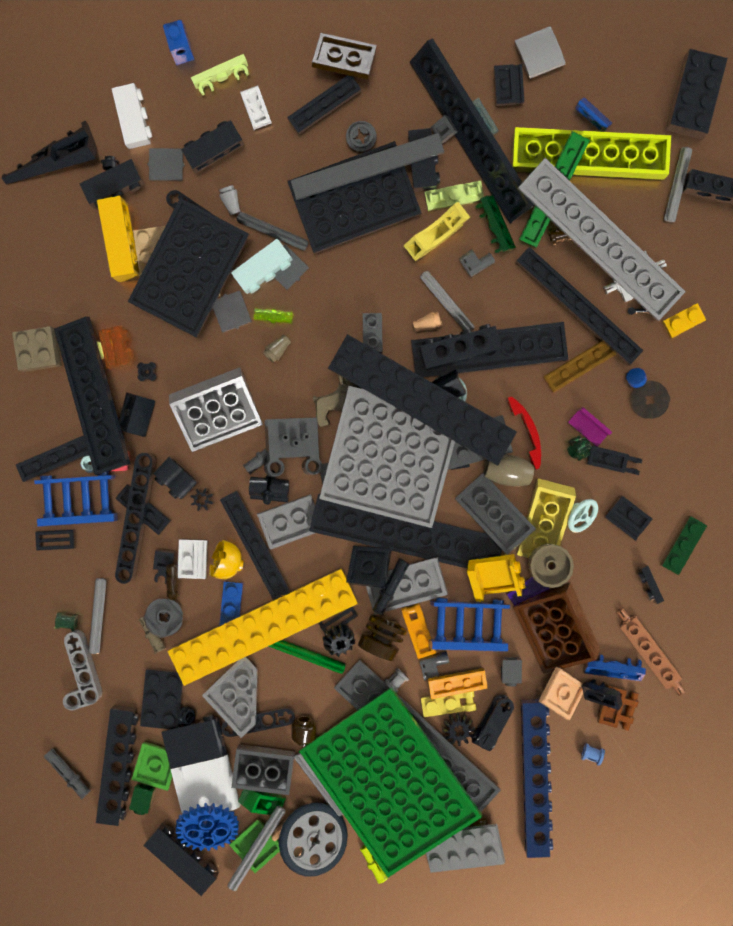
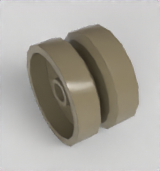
[528,543,574,588]

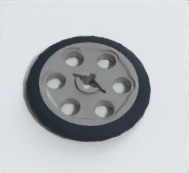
[279,803,348,877]

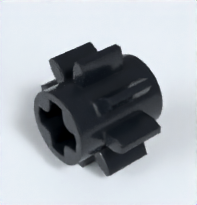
[190,488,214,511]

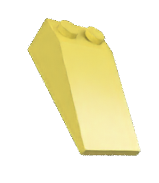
[517,478,576,564]

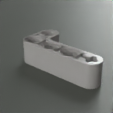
[63,630,102,710]

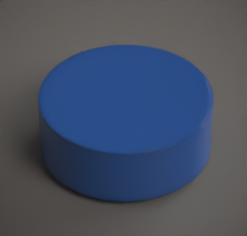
[626,368,647,388]

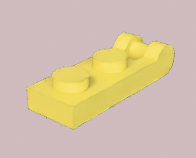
[421,691,477,717]

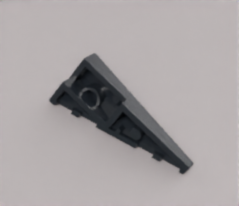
[1,121,97,184]

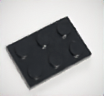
[140,668,183,729]

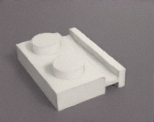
[178,539,208,579]

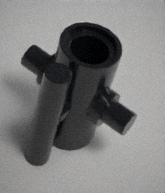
[249,470,289,505]

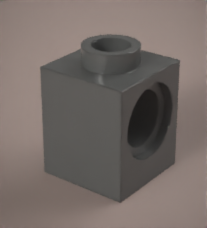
[501,657,522,687]

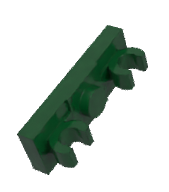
[475,195,516,253]

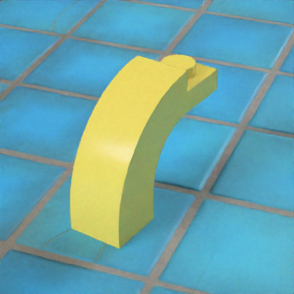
[404,202,470,261]

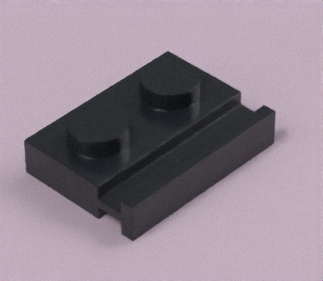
[494,64,525,106]
[604,495,653,541]

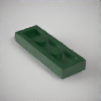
[661,516,707,575]

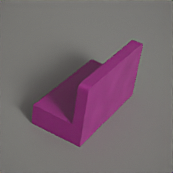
[567,407,612,447]

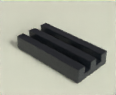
[35,529,76,551]
[318,606,358,635]

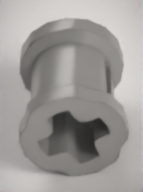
[384,667,409,693]

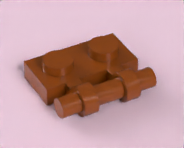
[597,685,639,731]

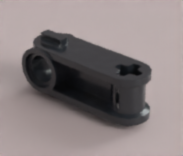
[472,694,514,752]

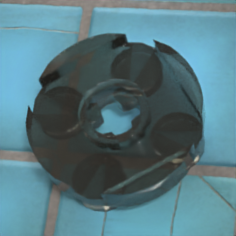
[630,381,670,419]

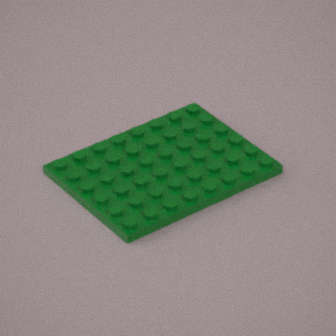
[299,687,482,878]

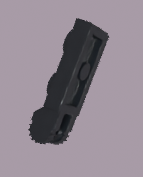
[586,445,643,475]

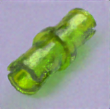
[254,308,293,324]

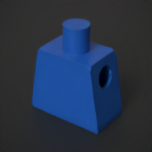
[163,20,195,65]

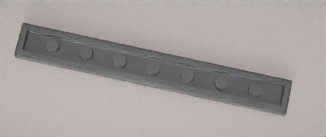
[291,133,444,200]

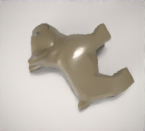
[312,375,362,427]

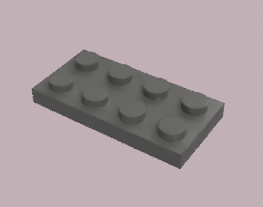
[455,473,536,555]

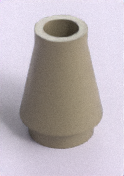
[263,335,291,363]

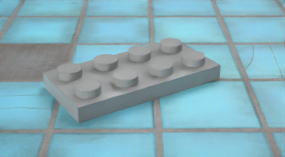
[366,557,448,615]
[426,824,506,873]

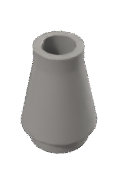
[219,185,241,215]

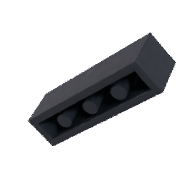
[143,823,219,896]

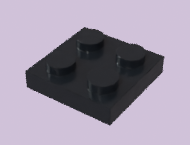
[346,546,391,588]

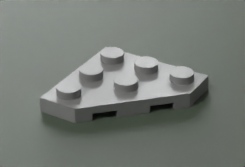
[202,657,258,738]

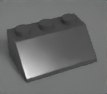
[231,744,295,795]

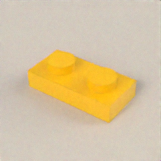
[662,303,706,338]

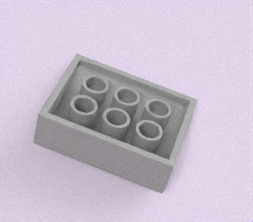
[169,367,263,452]

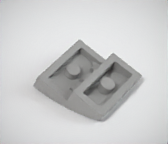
[515,27,565,79]

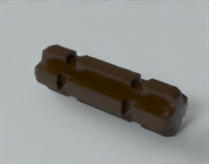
[166,564,178,600]

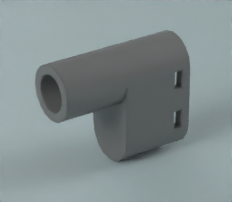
[459,249,495,277]
[419,652,449,681]

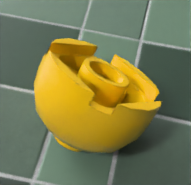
[209,540,244,579]

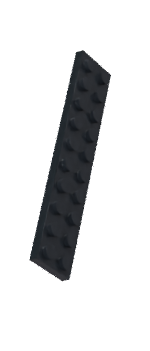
[410,38,534,224]
[328,334,517,466]
[309,494,502,569]

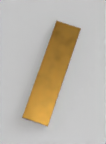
[543,341,616,393]

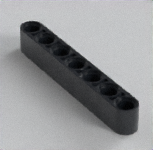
[115,453,156,584]

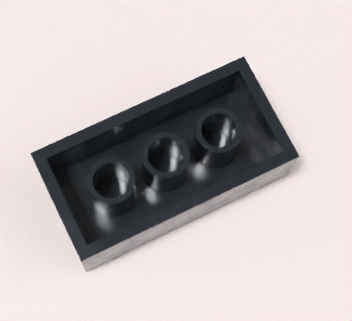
[665,49,728,139]

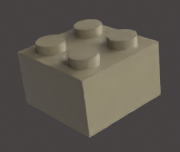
[12,326,62,372]

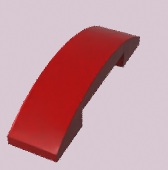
[506,397,541,470]

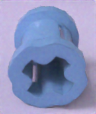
[581,743,605,766]

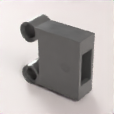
[264,418,322,477]

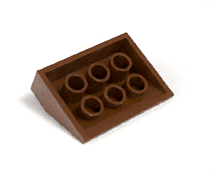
[513,582,600,674]

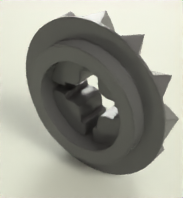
[346,121,377,152]

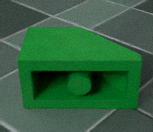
[238,789,286,815]

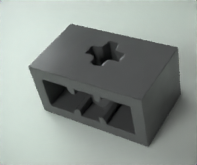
[362,313,383,354]

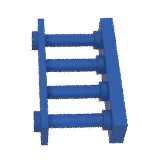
[34,472,118,526]
[428,597,510,651]

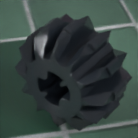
[322,623,355,657]
[442,712,475,746]

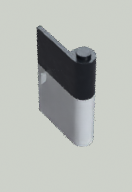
[161,714,241,815]

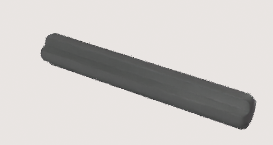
[237,212,308,250]

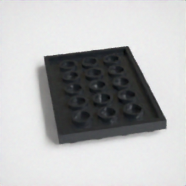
[287,141,422,254]
[128,198,250,338]

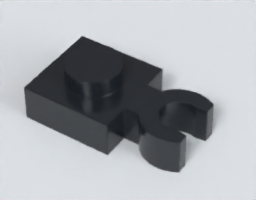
[153,549,175,584]

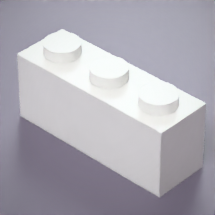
[112,83,152,149]

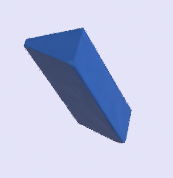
[575,98,612,132]

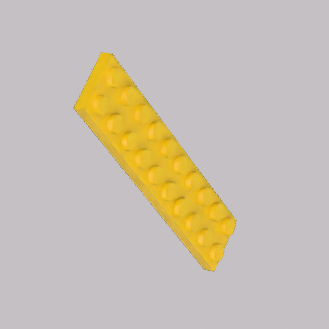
[167,568,358,686]

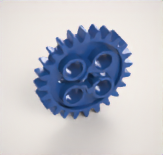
[176,803,239,851]

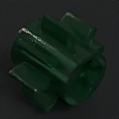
[567,435,592,461]

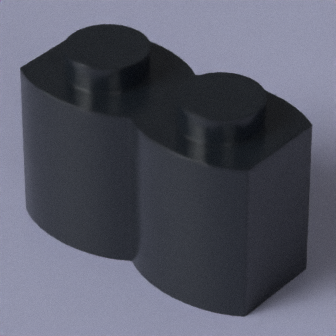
[153,456,199,500]

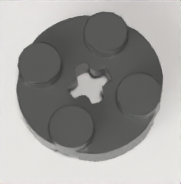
[143,598,183,638]

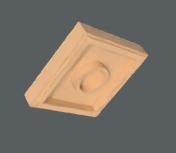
[539,667,583,720]

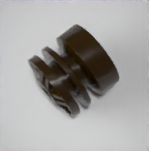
[358,614,407,661]

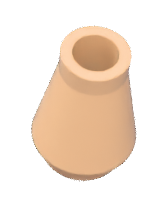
[413,312,443,333]

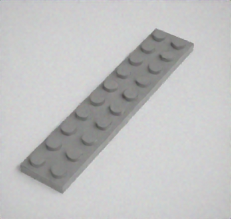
[517,158,686,321]

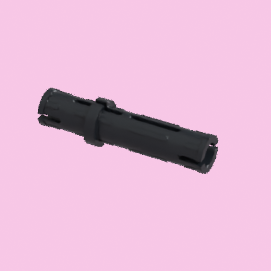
[372,558,410,615]

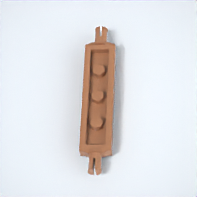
[617,608,685,696]

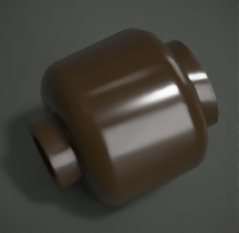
[291,716,316,746]

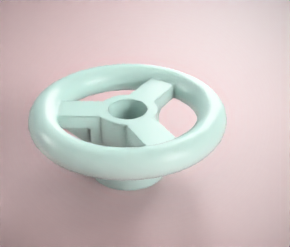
[568,499,598,533]

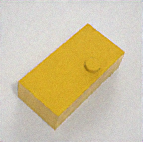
[97,196,140,282]

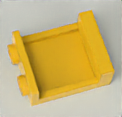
[467,554,525,603]

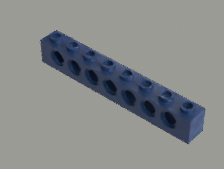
[520,699,553,858]

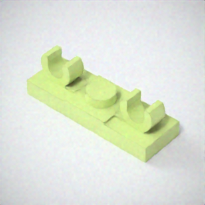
[191,54,249,95]
[424,181,484,211]

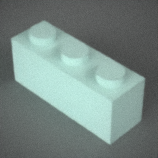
[231,239,293,294]

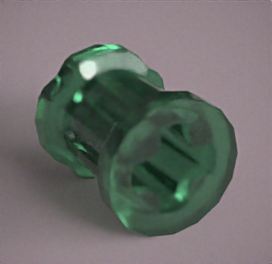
[55,612,78,631]

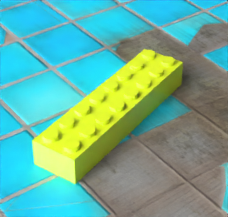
[511,127,671,180]

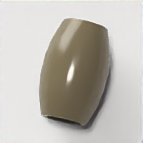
[483,454,534,487]

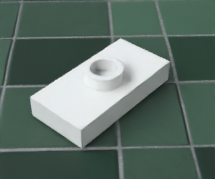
[240,86,271,130]

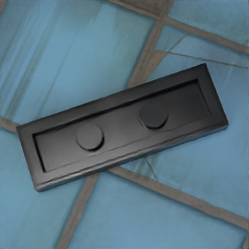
[115,484,172,535]

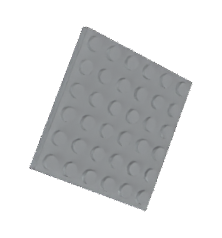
[319,386,455,528]

